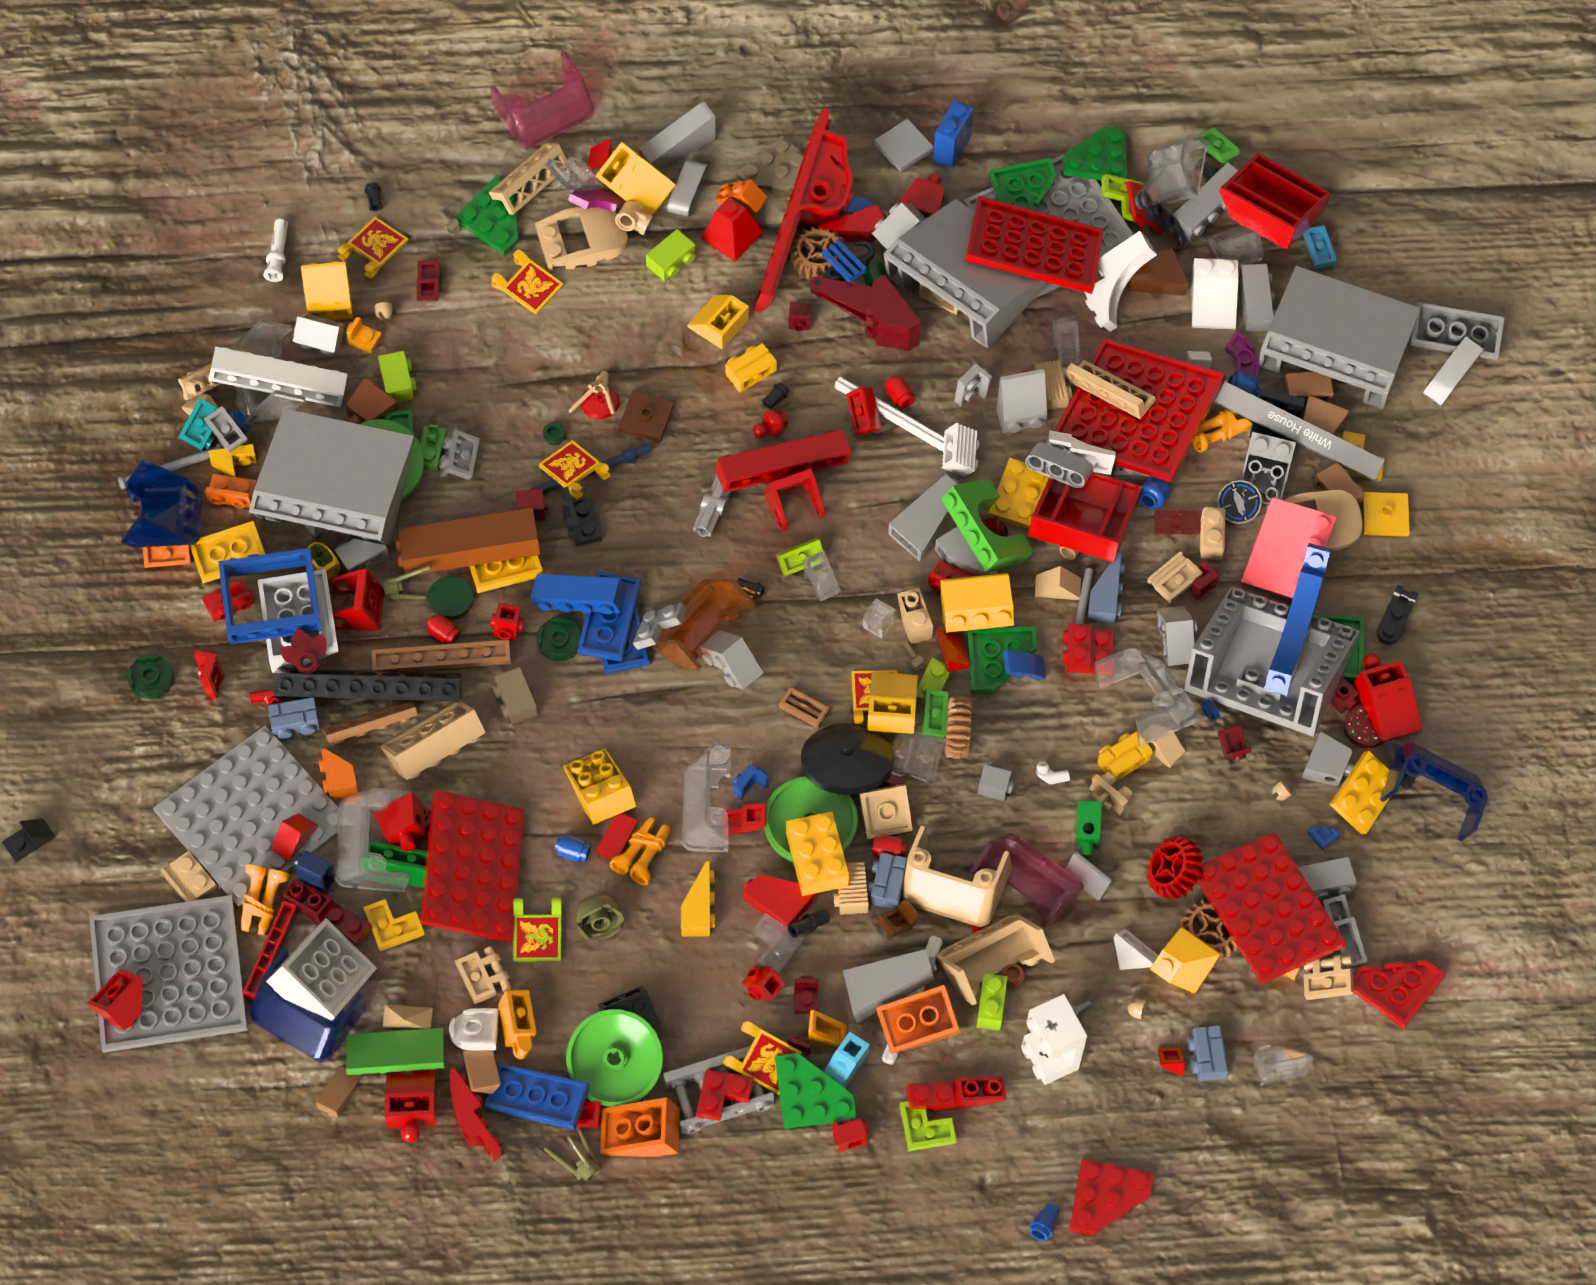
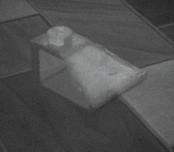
[1253,1045,1313,1086]

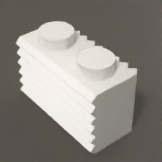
[942,423,979,477]

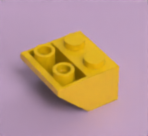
[687,295,749,350]

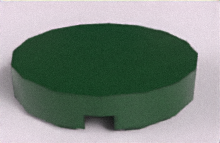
[428,576,474,620]
[537,617,582,661]
[127,654,174,699]

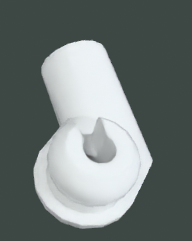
[1036,762,1070,784]

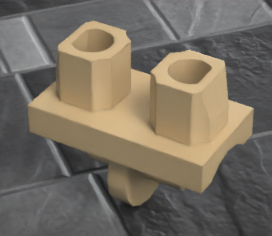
[178,364,222,400]
[1089,771,1132,815]

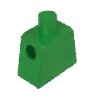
[1074,800,1102,858]

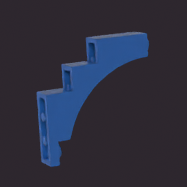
[1264,543,1331,695]

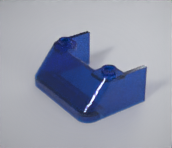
[1379,742,1488,841]
[250,947,366,1062]

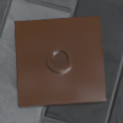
[618,390,674,442]

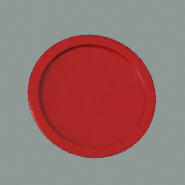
[581,387,620,419]

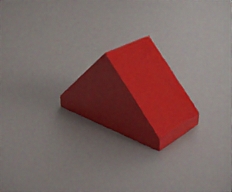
[271,813,318,862]

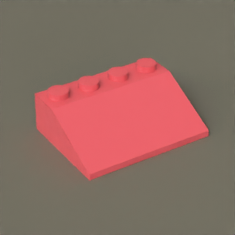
[1241,497,1337,600]

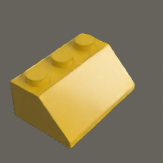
[940,573,1014,633]

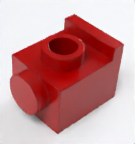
[831,1119,870,1153]

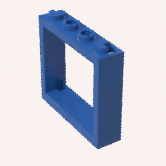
[218,548,322,645]

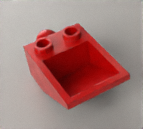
[1352,653,1423,743]
[385,1069,437,1143]

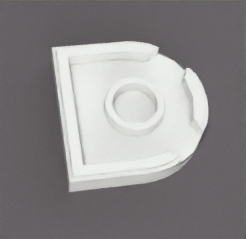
[449,1008,499,1050]

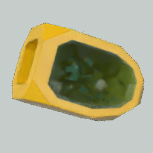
[308,542,341,581]

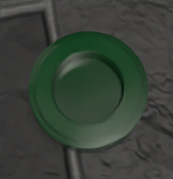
[543,422,565,446]

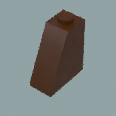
[1127,248,1188,296]

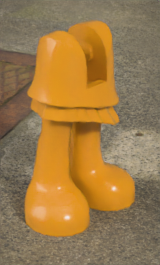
[1192,409,1252,453]
[609,817,671,886]
[241,864,290,935]

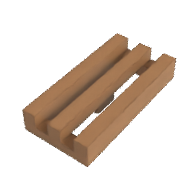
[778,686,830,728]

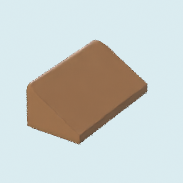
[462,1050,500,1094]

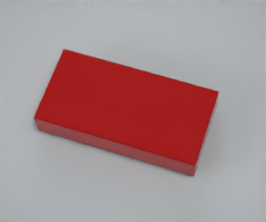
[596,813,638,860]

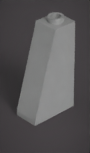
[639,101,715,171]
[888,474,960,562]
[843,949,937,1022]

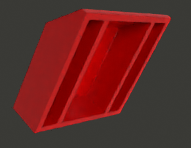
[1219,152,1331,249]
[1028,472,1142,562]

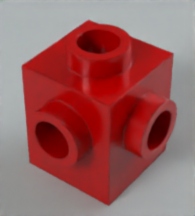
[490,603,524,641]
[742,965,786,1002]

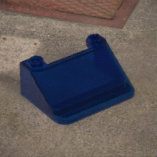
[121,459,203,548]

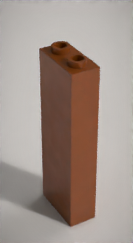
[395,507,540,574]

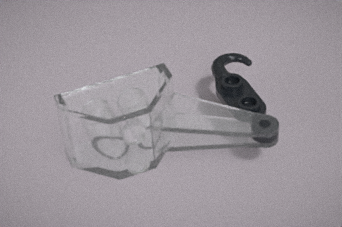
[1135,136,1208,252]

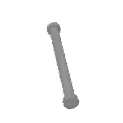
[117,443,222,490]

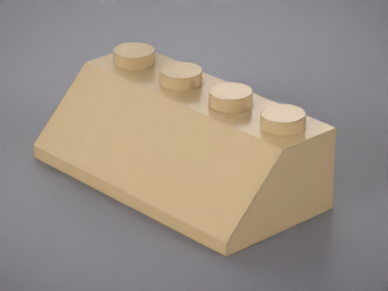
[380,700,486,780]

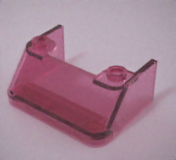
[490,50,594,148]
[969,833,1084,928]

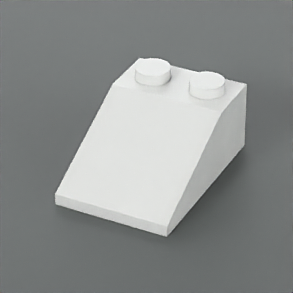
[1191,258,1238,330]

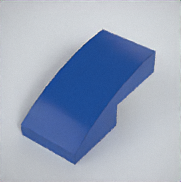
[1003,650,1046,681]

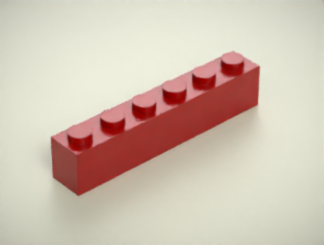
[715,430,852,493]

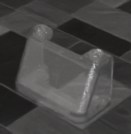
[682,743,731,852]

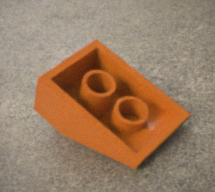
[876,985,961,1054]
[600,1097,680,1157]

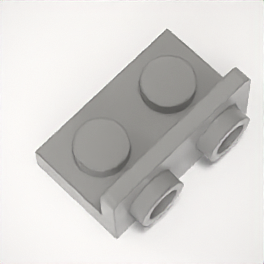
[954,363,992,406]
[439,429,480,480]

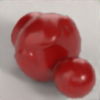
[752,410,789,438]

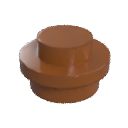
[1001,964,1025,987]

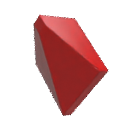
[1157,1048,1185,1075]

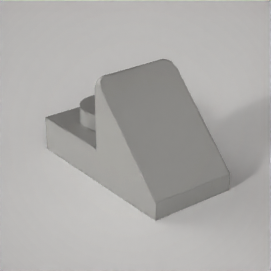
[204,406,248,453]

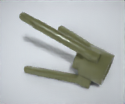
[382,566,431,600]
[544,1129,601,1182]

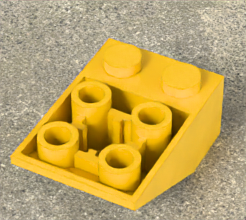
[596,142,676,216]
[301,261,353,321]
[867,672,918,734]
[563,748,636,825]

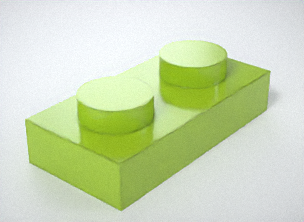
[776,538,826,576]
[916,658,952,703]

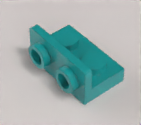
[178,398,218,452]

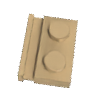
[1147,551,1203,603]
[161,851,217,902]

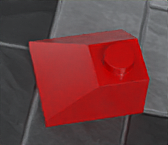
[702,197,763,262]
[87,969,143,1031]

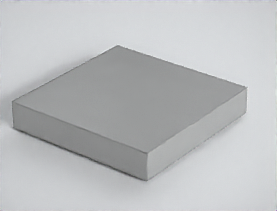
[874,119,934,173]

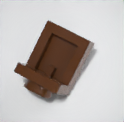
[877,899,920,938]

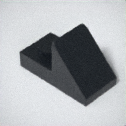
[2,818,56,863]

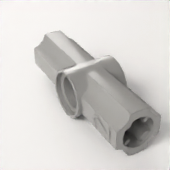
[693,475,731,538]

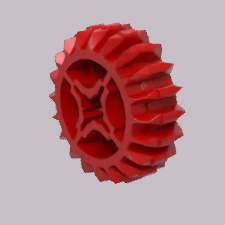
[1145,836,1204,899]

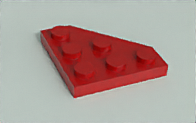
[1353,960,1446,1029]
[1069,1159,1154,1236]

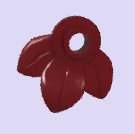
[281,629,326,673]

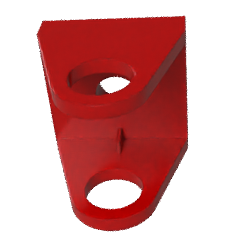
[764,468,825,531]
[330,569,384,631]

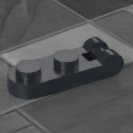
[1377,585,1419,645]

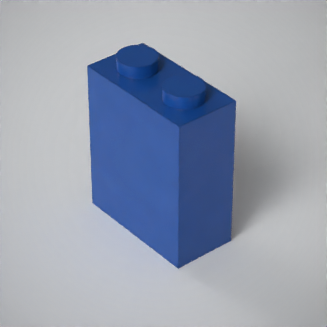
[933,100,974,169]

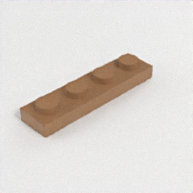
[323,700,418,744]

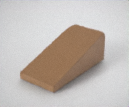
[315,1065,362,1118]

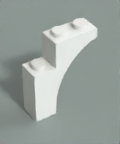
[1084,231,1157,332]

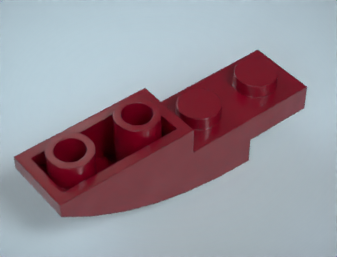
[282,878,373,946]

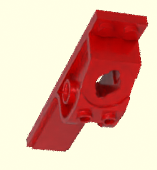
[753,108,854,313]

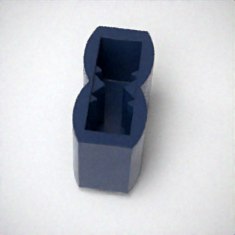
[294,851,335,894]

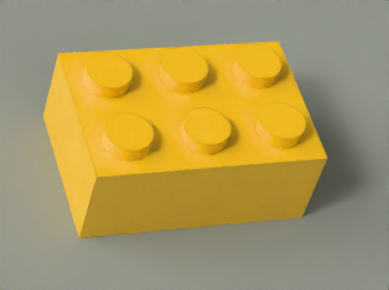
[786,812,849,896]

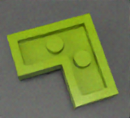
[1102,174,1144,222]
[899,1101,957,1151]

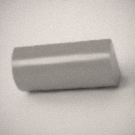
[1409,302,1504,361]

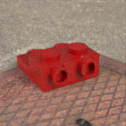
[1062,624,1113,675]

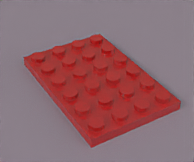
[965,196,1104,294]
[420,790,524,943]
[1197,832,1346,984]

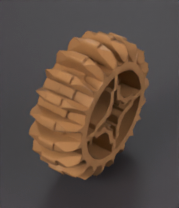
[789,226,847,280]
[945,696,972,759]
[1179,900,1238,961]

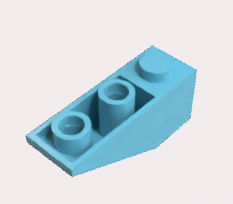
[824,1032,870,1088]

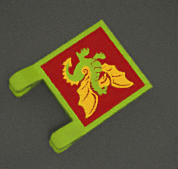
[513,898,562,962]

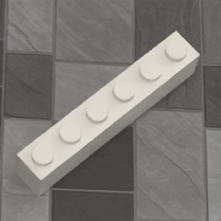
[209,346,347,408]

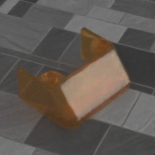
[651,579,756,670]

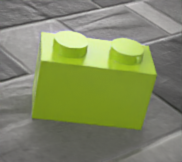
[646,229,696,282]
[378,351,417,402]
[976,973,1007,1031]

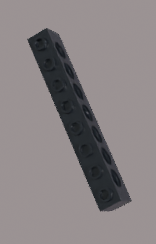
[274,668,462,702]

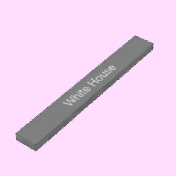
[1215,382,1385,481]

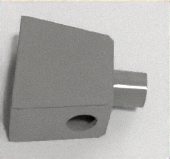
[1302,732,1355,786]

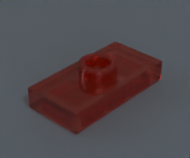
[1154,511,1200,534]

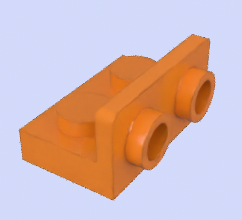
[205,474,257,508]
[142,533,191,568]

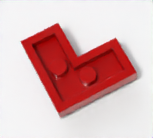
[696,1070,754,1121]

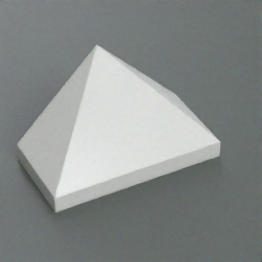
[1114,929,1159,970]

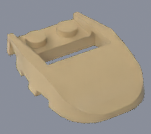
[535,207,628,271]
[1267,490,1363,552]

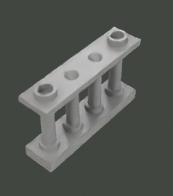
[663,1046,774,1134]

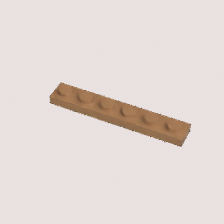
[371,640,511,672]

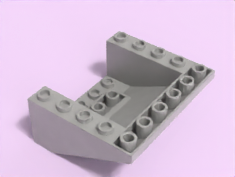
[884,199,1048,349]
[1259,266,1421,410]
[249,409,416,547]
[1184,586,1360,737]

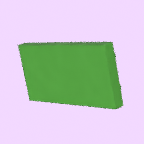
[346,1028,444,1075]

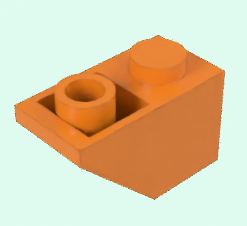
[714,179,767,214]
[318,749,359,801]

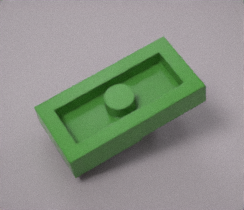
[1196,127,1239,165]
[420,424,446,471]
[922,689,948,738]

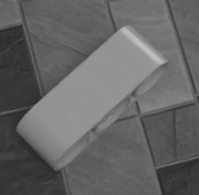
[668,159,708,217]
[1025,442,1093,488]

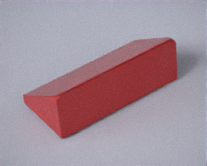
[846,386,882,436]
[937,629,970,672]

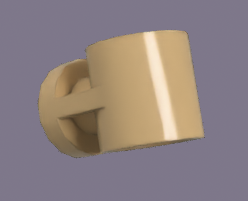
[615,201,653,236]

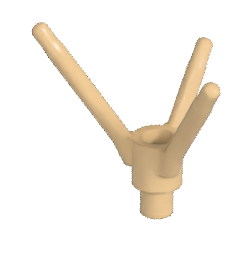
[569,371,615,414]

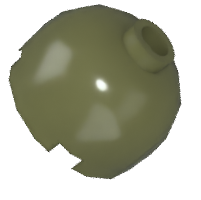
[575,894,624,940]

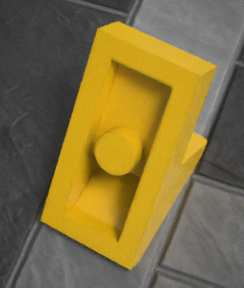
[208,444,257,477]

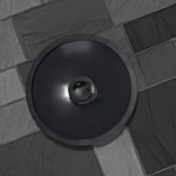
[801,723,894,795]

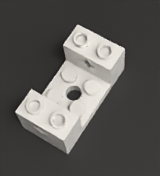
[1021,994,1087,1085]

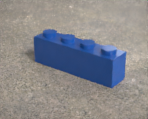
[530,574,627,614]

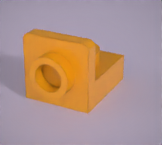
[346,317,382,354]

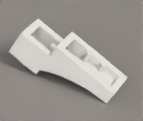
[1047,431,1115,475]

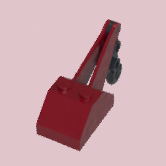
[810,241,921,351]

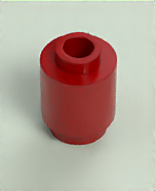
[885,375,915,409]
[426,614,461,644]
[872,834,907,858]

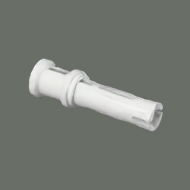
[264,219,289,282]

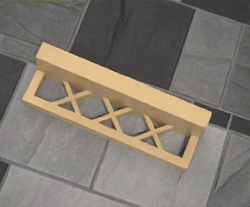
[489,143,570,215]
[1066,360,1156,419]

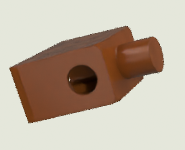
[346,378,398,424]

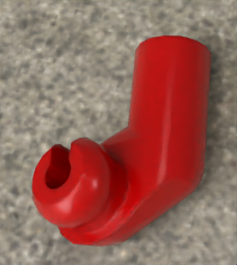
[249,689,282,706]

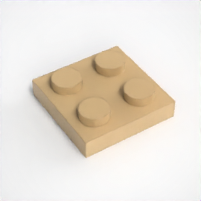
[859,784,913,839]

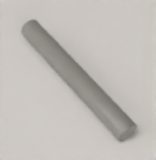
[1075,568,1094,624]

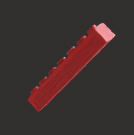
[243,901,298,1002]

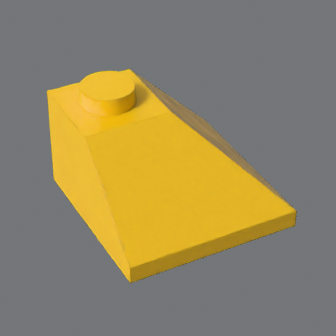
[1150,927,1221,993]

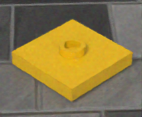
[1362,492,1410,537]

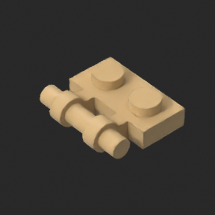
[455,946,512,1004]
[1304,954,1354,1000]

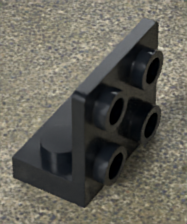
[1249,388,1305,442]
[561,487,602,547]
[597,986,663,1036]

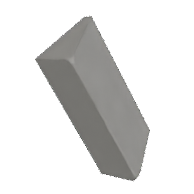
[1064,852,1112,900]

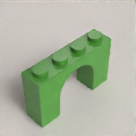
[941,479,1034,572]

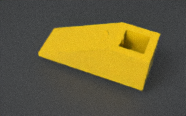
[681,862,715,937]

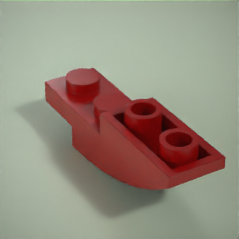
[450,1068,502,1161]
[906,1076,1007,1112]

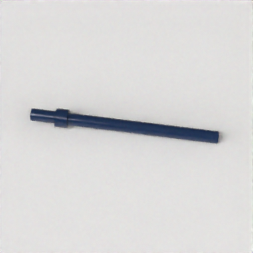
[529,444,652,493]

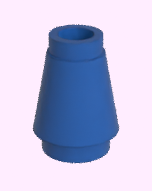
[1029,1203,1060,1241]

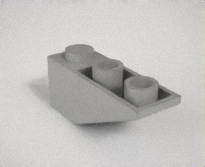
[935,526,998,576]

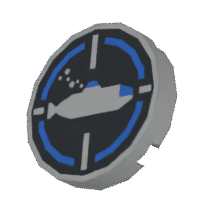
[1217,480,1262,525]

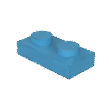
[1303,225,1337,270]

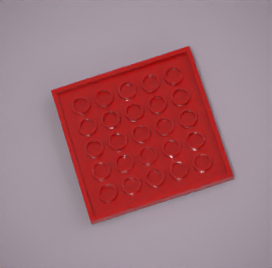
[1055,339,1226,482]

